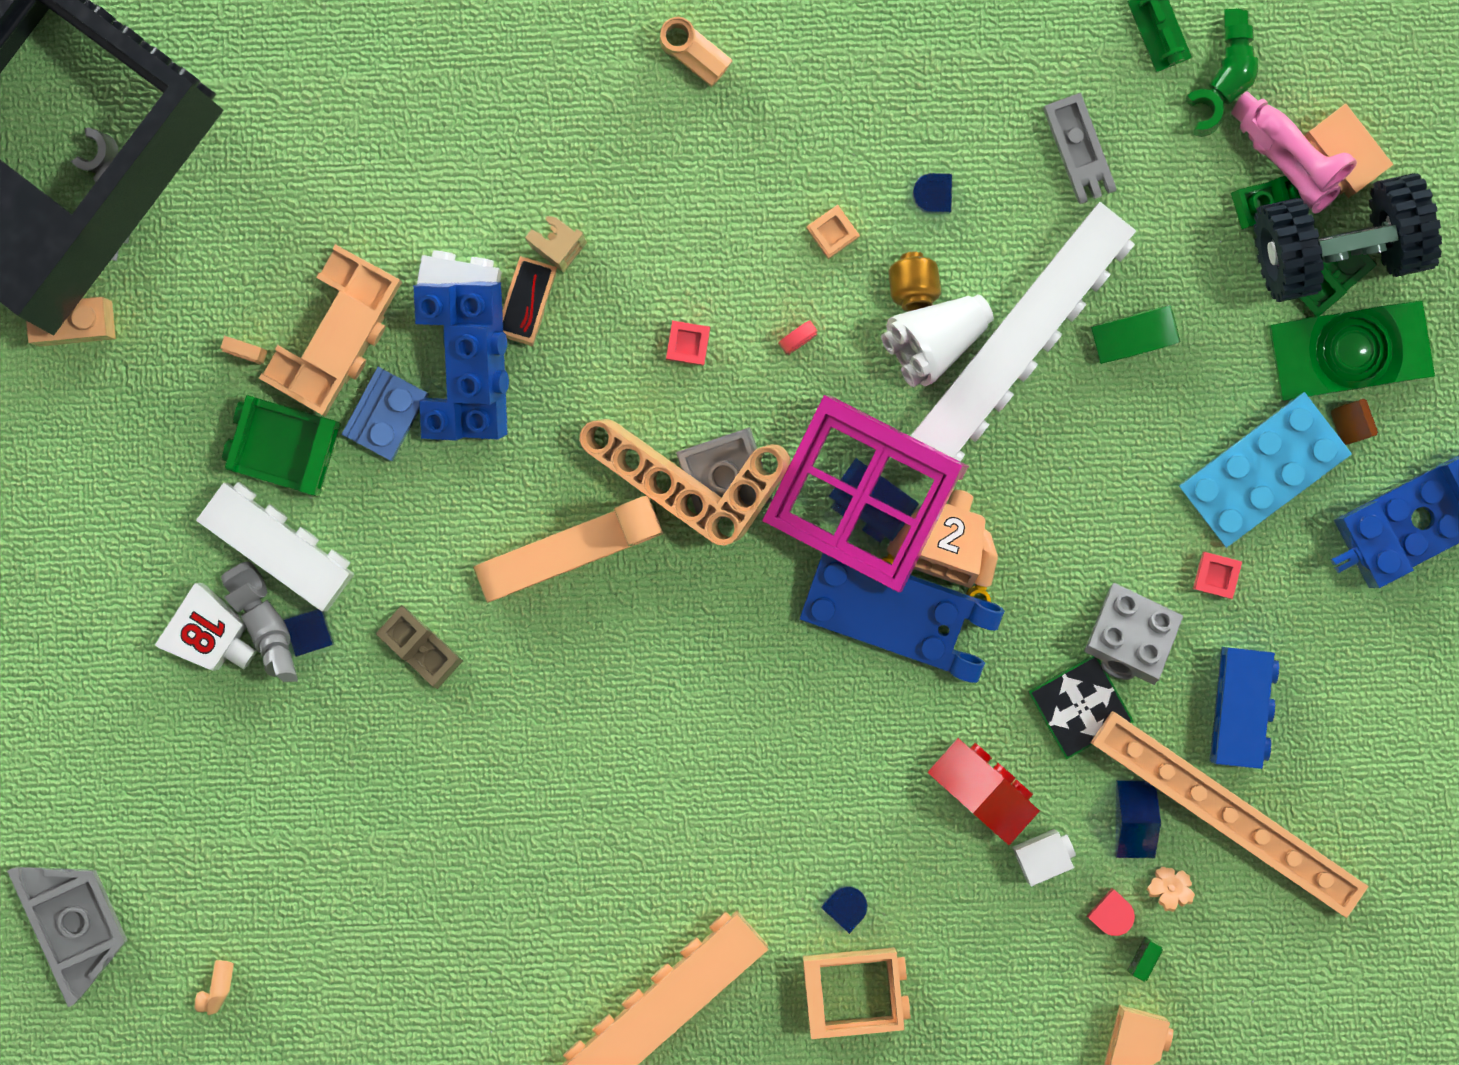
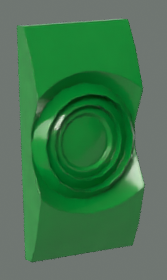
[1269,300,1435,401]

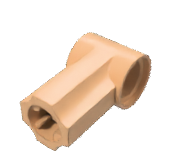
[660,17,733,87]

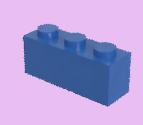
[1210,647,1279,769]

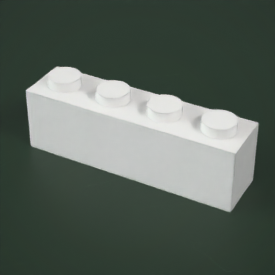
[196,482,354,612]

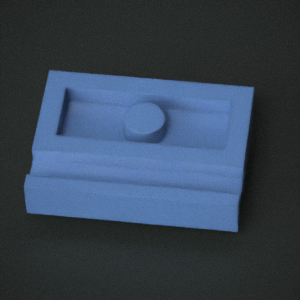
[341,367,429,461]

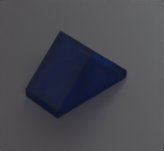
[1115,780,1161,858]

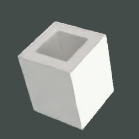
[1012,829,1076,887]

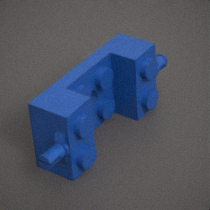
[1331,455,1459,588]

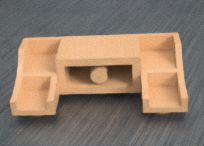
[259,244,402,417]

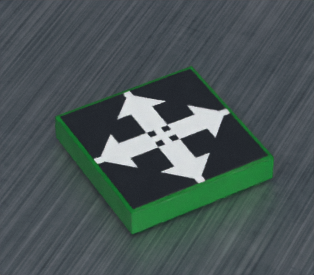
[1027,655,1134,759]

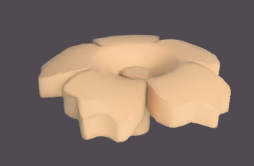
[1147,867,1195,912]

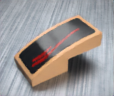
[502,256,557,346]

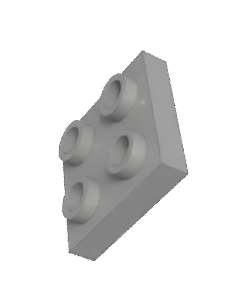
[1084,583,1183,685]

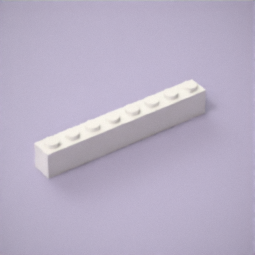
[911,202,1136,461]

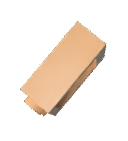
[803,947,911,1039]

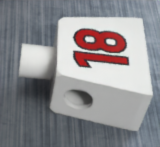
[155,583,257,671]

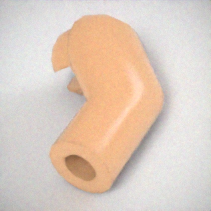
[195,960,234,1015]

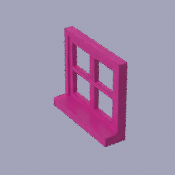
[762,395,969,592]

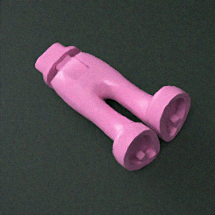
[1231,91,1357,214]

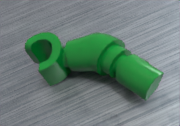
[1186,9,1258,137]

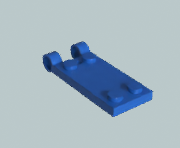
[799,553,1005,683]

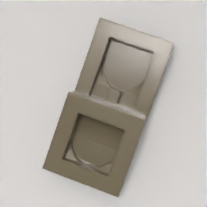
[376,605,463,689]

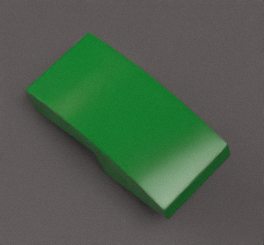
[1231,176,1310,230]
[1091,305,1181,364]

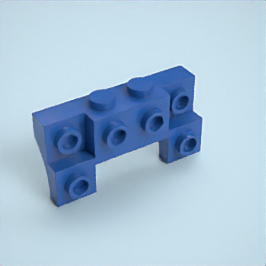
[413,281,509,441]

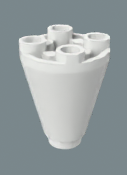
[881,295,994,387]

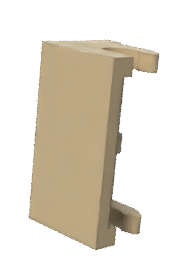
[525,216,587,273]

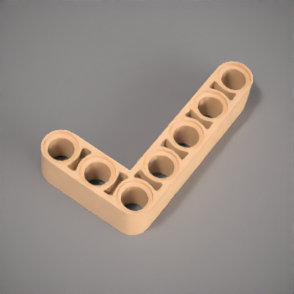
[580,419,790,546]
[473,495,663,603]

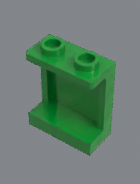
[222,395,341,497]

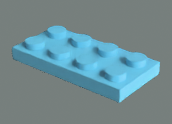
[1179,392,1352,548]

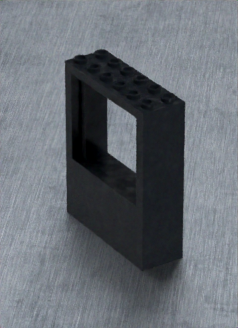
[0,0,224,336]

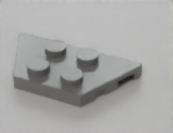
[7,867,127,1007]

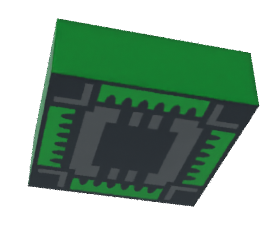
[1127,937,1163,982]

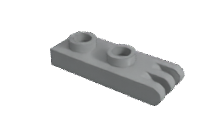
[1043,92,1116,204]

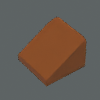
[1331,399,1378,445]

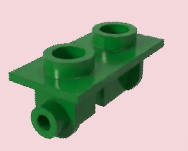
[1127,0,1192,73]

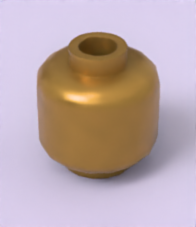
[889,252,941,312]

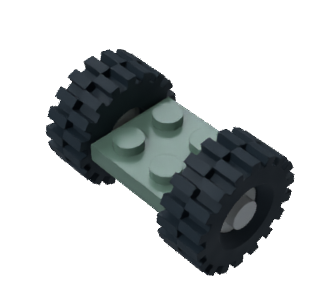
[1254,173,1442,302]

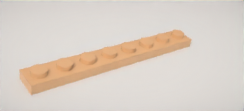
[1090,711,1369,918]

